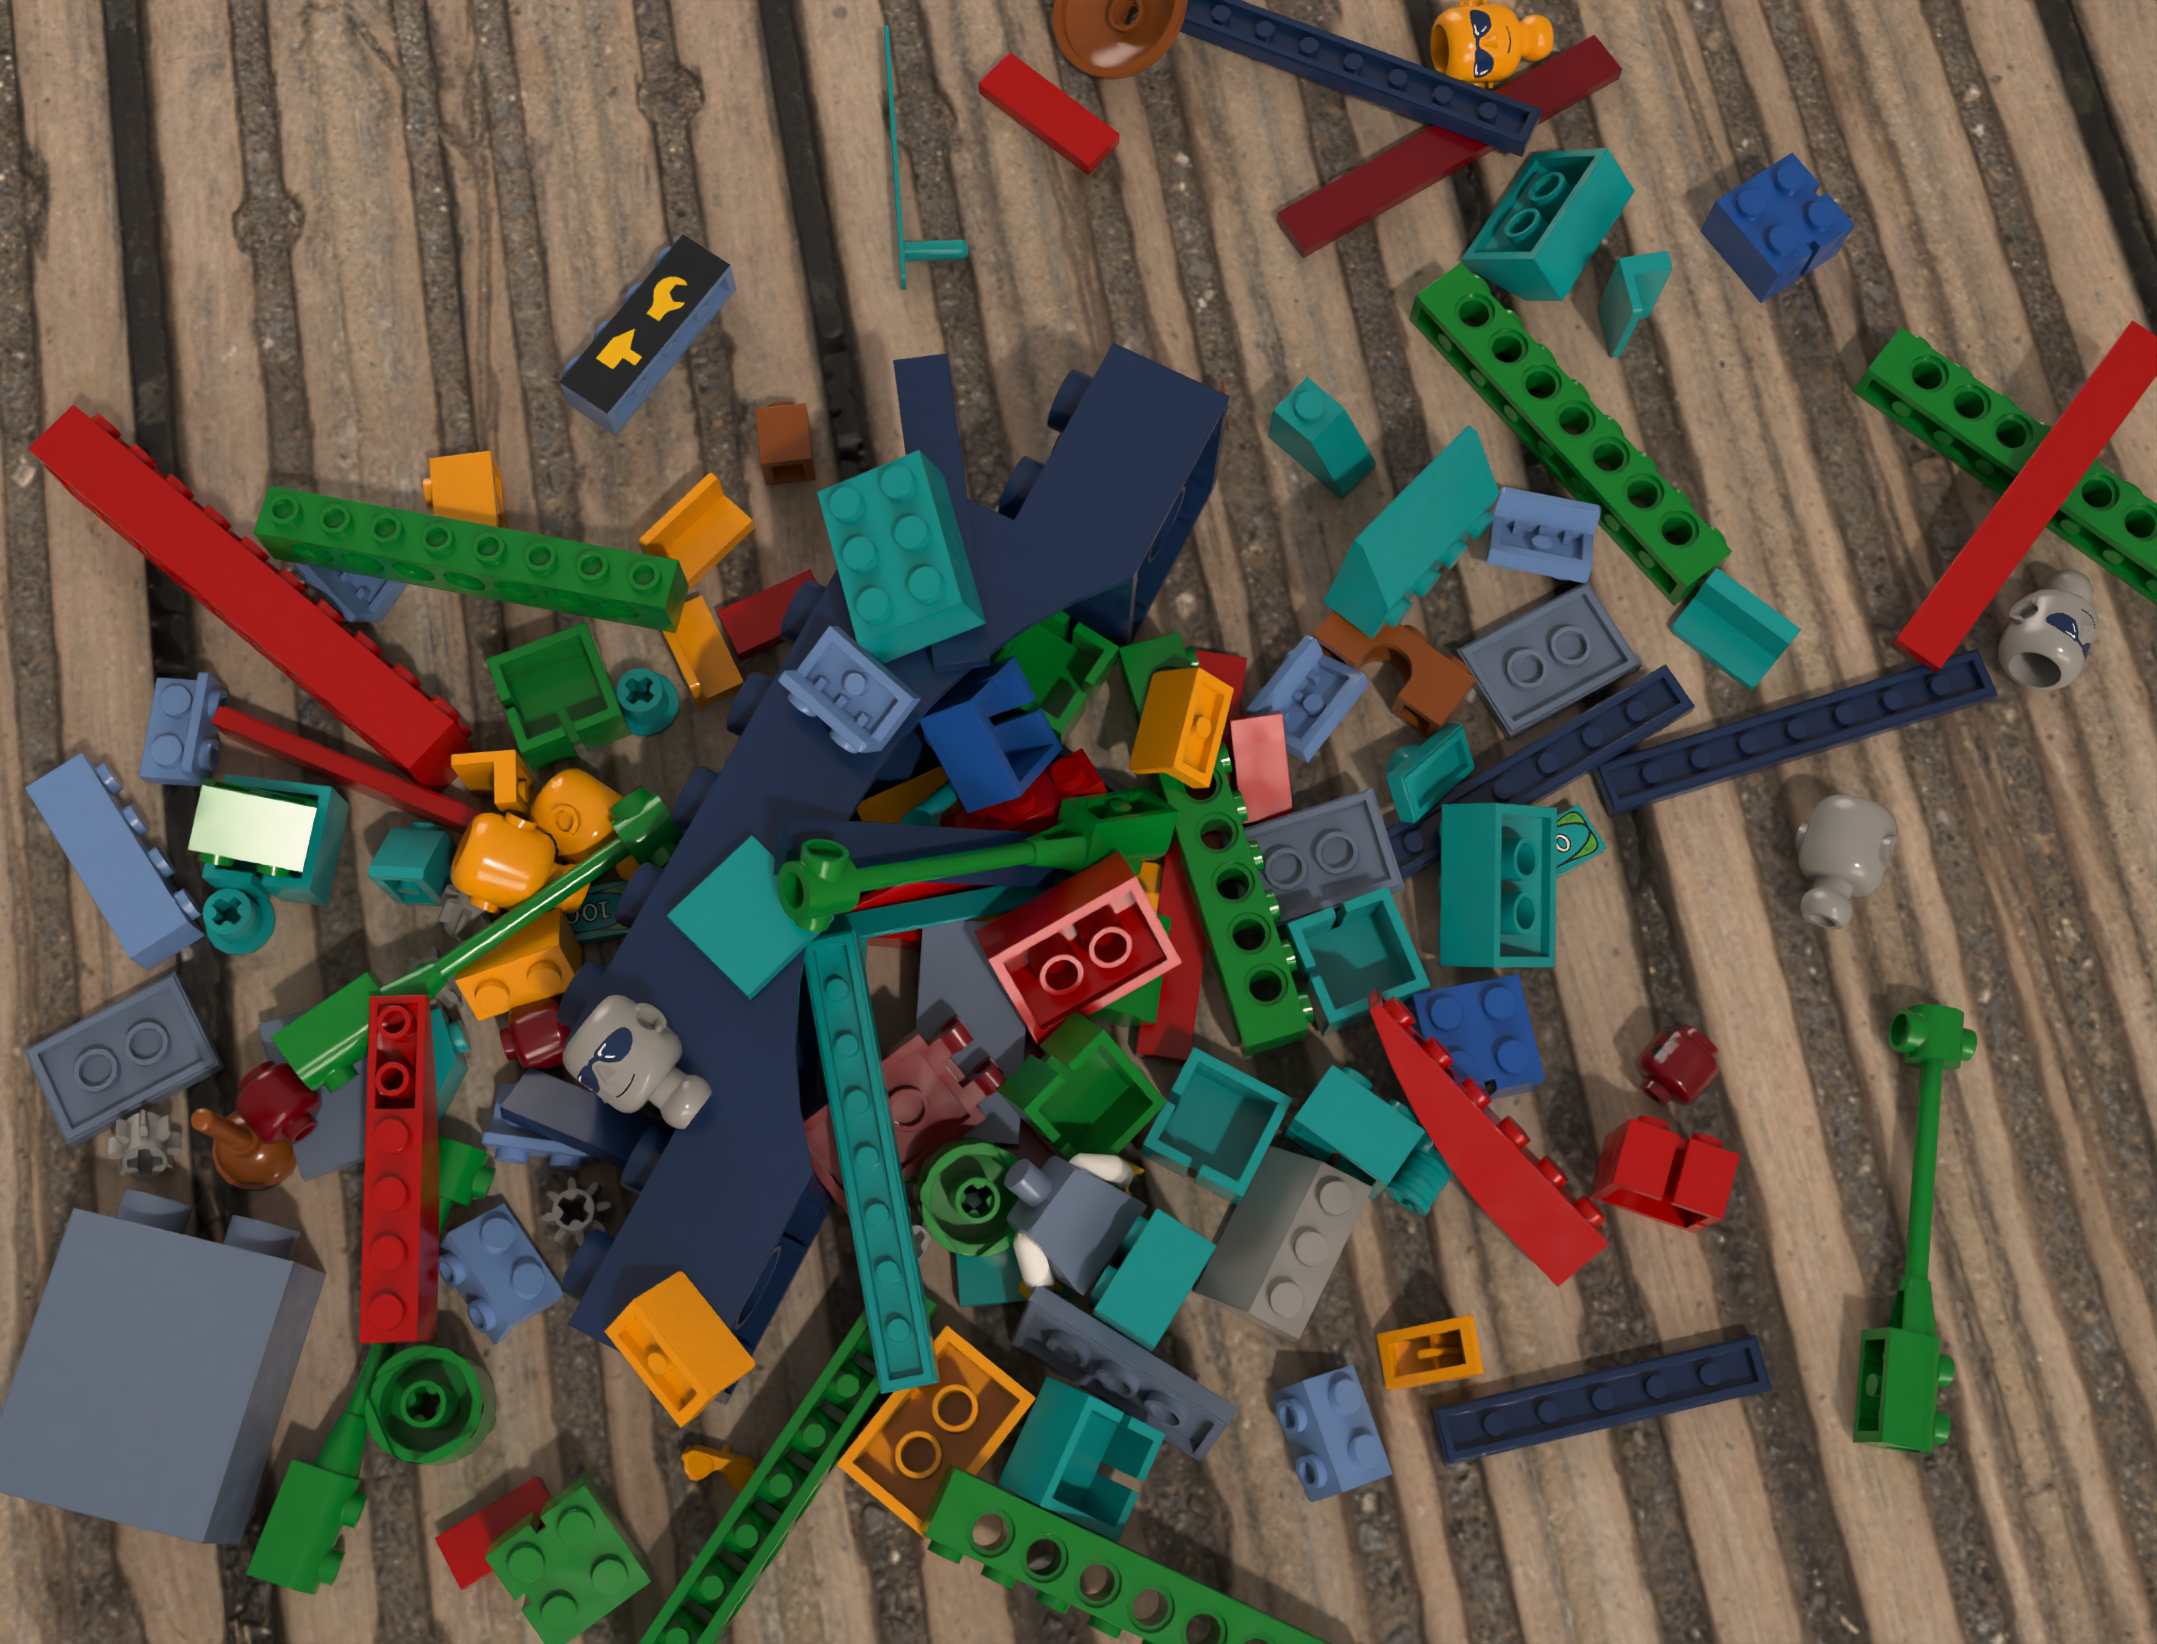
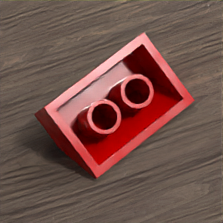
[974,851,1182,1045]

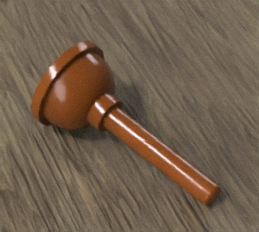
[191,1108,297,1191]

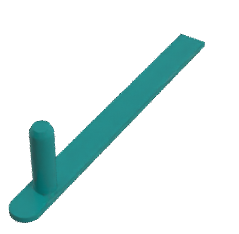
[884,25,968,290]
[817,873,1071,968]

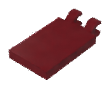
[802,1014,1006,1215]

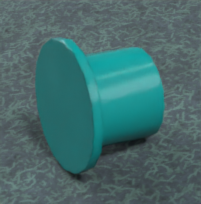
[616,668,680,737]
[202,888,276,956]

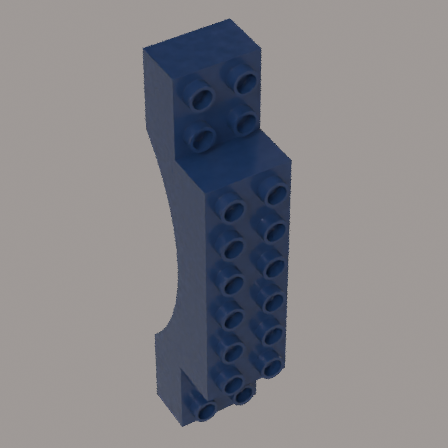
[557,343,1230,1406]

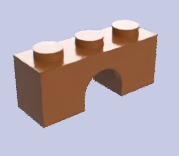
[1313,610,1477,739]

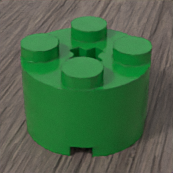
[913,1137,1019,1257]
[365,1345,496,1466]

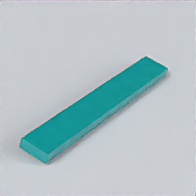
[804,929,941,1394]

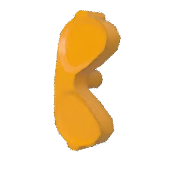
[681,1444,760,1492]

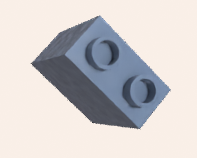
[0,1189,326,1544]

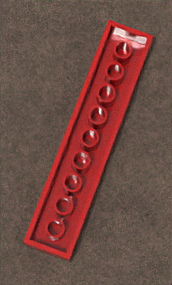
[28,405,477,794]

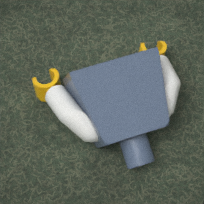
[1004,1153,1147,1300]

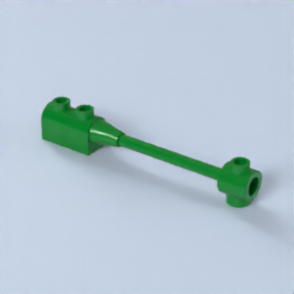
[271,786,685,1094]
[777,787,1179,932]
[1853,1004,1977,1455]
[246,1136,496,1594]

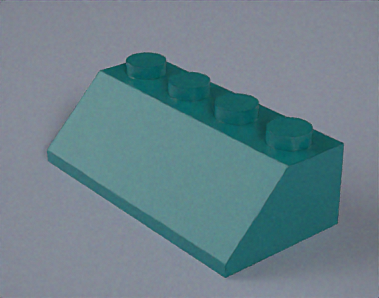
[1323,425,1500,639]

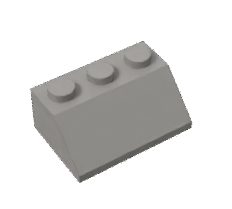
[1193,1145,1373,1345]

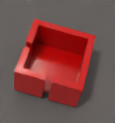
[1588,1115,1740,1233]

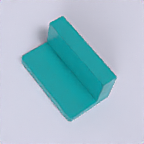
[1597,251,1673,358]
[1670,568,1801,690]

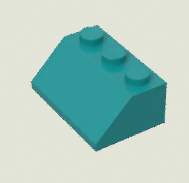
[1461,148,1635,301]
[1438,803,1557,968]

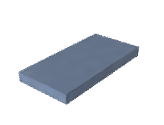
[916,921,1026,1145]
[1010,1286,1238,1461]

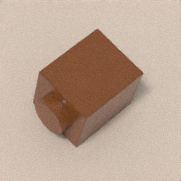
[755,401,816,485]

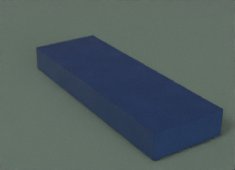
[500,1067,676,1169]

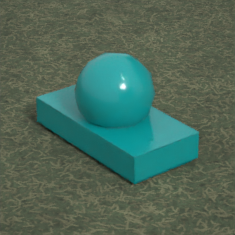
[1386,722,1475,823]

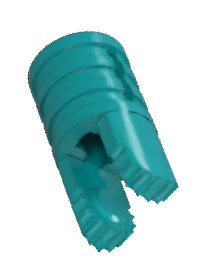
[1385,1129,1454,1217]

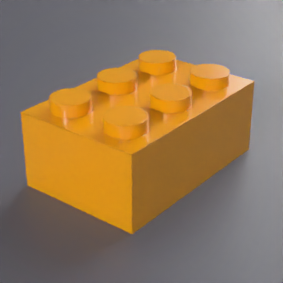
[836,1325,1036,1540]

